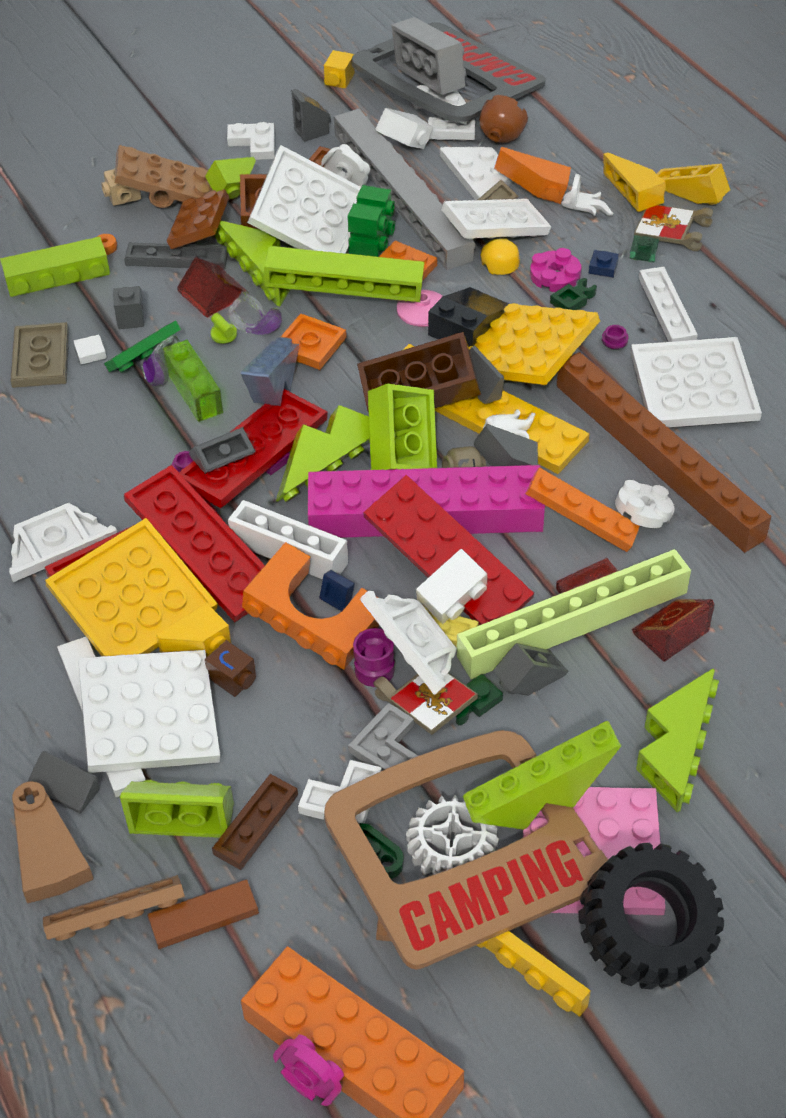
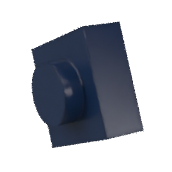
[588,250,619,278]
[319,570,355,612]

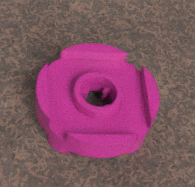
[530,248,582,292]
[273,1034,344,1106]

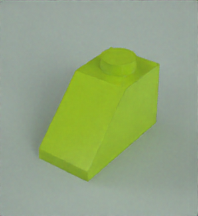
[205,157,256,199]

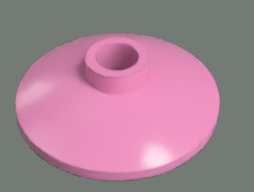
[397,290,443,327]

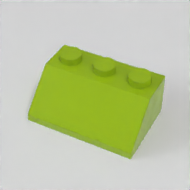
[368,384,437,470]
[120,780,234,838]

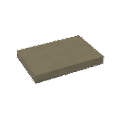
[11,322,69,388]

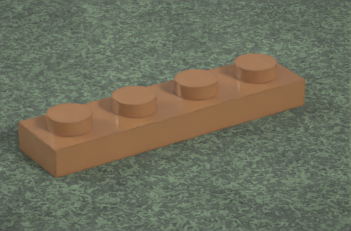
[43,875,185,941]

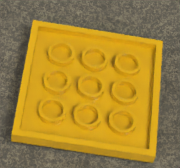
[469,303,600,385]
[45,518,217,656]

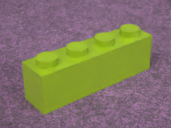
[0,236,110,297]

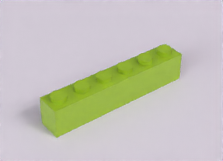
[264,246,424,302]

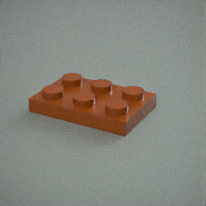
[166,189,229,249]

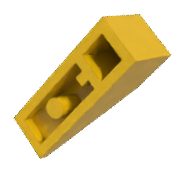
[603,152,666,212]
[657,163,730,205]

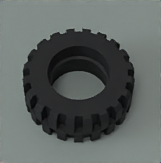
[578,843,724,990]

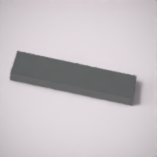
[124,242,228,270]

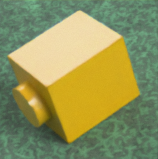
[324,50,355,89]

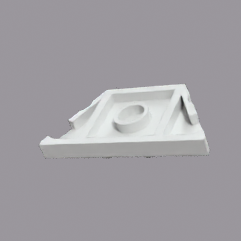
[440,147,514,200]
[9,503,117,582]
[360,591,457,695]

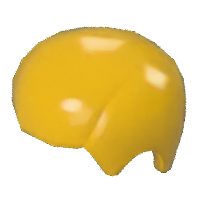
[480,239,520,275]

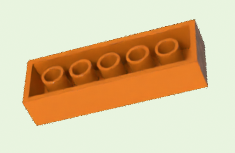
[241,946,464,1118]

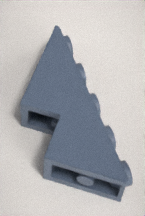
[241,337,299,406]

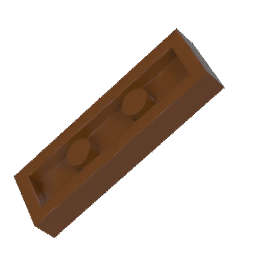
[212,774,298,870]

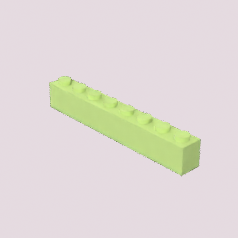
[457,549,691,679]

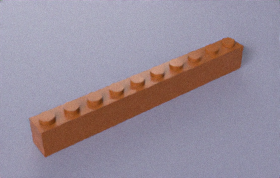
[557,352,772,553]

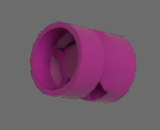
[353,628,395,687]

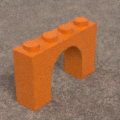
[242,542,379,670]

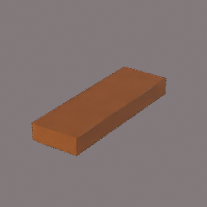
[147,879,259,949]

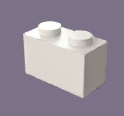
[416,549,487,624]

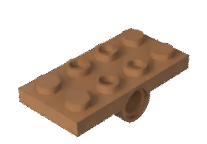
[114,145,212,208]

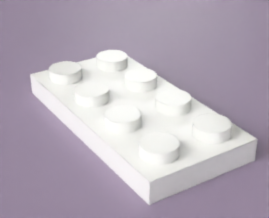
[441,199,551,239]

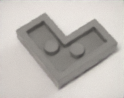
[348,703,418,771]

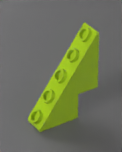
[215,221,291,307]
[276,405,370,502]
[636,668,719,813]
[463,721,621,830]

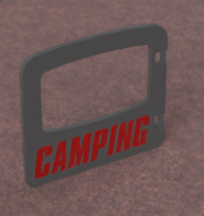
[351,22,546,122]

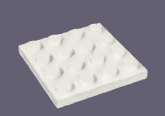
[247,145,361,254]
[630,337,762,428]
[78,650,220,773]

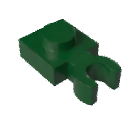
[550,278,597,310]
[456,674,503,726]

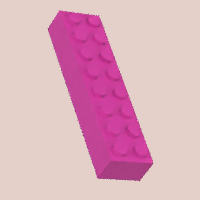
[308,465,545,538]

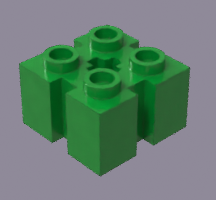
[347,185,395,257]

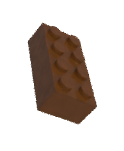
[357,332,481,412]

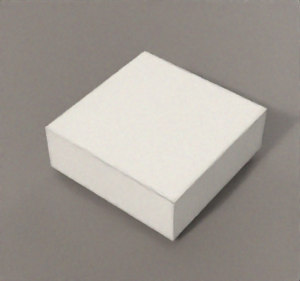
[74,335,106,364]

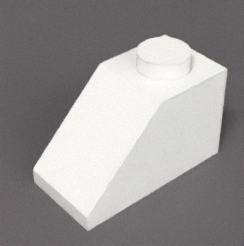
[375,108,434,149]

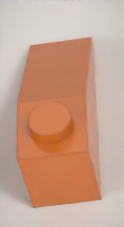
[494,147,571,204]

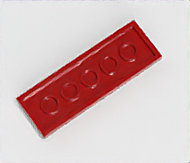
[179,389,328,508]
[124,465,265,622]
[363,475,534,626]

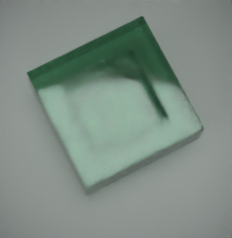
[630,235,659,262]

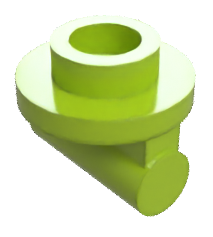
[210,313,237,344]

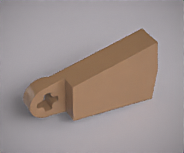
[12,782,93,904]

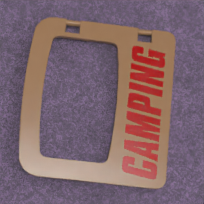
[324,730,608,970]

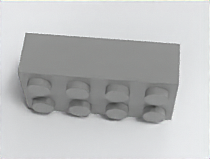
[391,17,466,95]

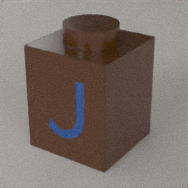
[204,640,256,697]

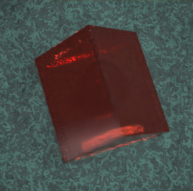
[177,257,249,318]
[632,599,715,662]

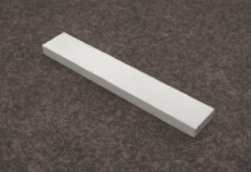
[57,637,145,797]

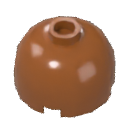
[479,95,528,144]

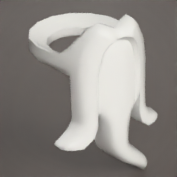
[561,174,613,216]
[483,410,536,439]

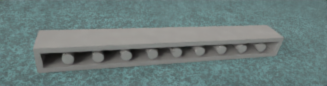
[334,108,476,270]

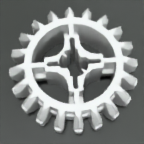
[406,795,498,876]

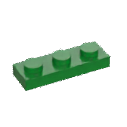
[104,320,181,372]

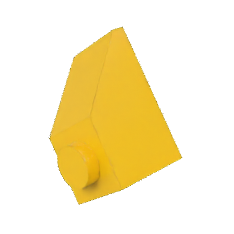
[156,603,231,658]

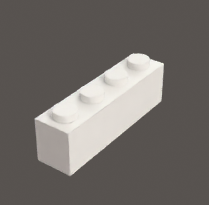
[228,500,348,579]

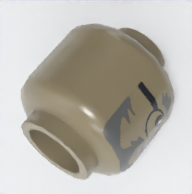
[442,446,486,468]

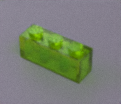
[163,340,223,422]

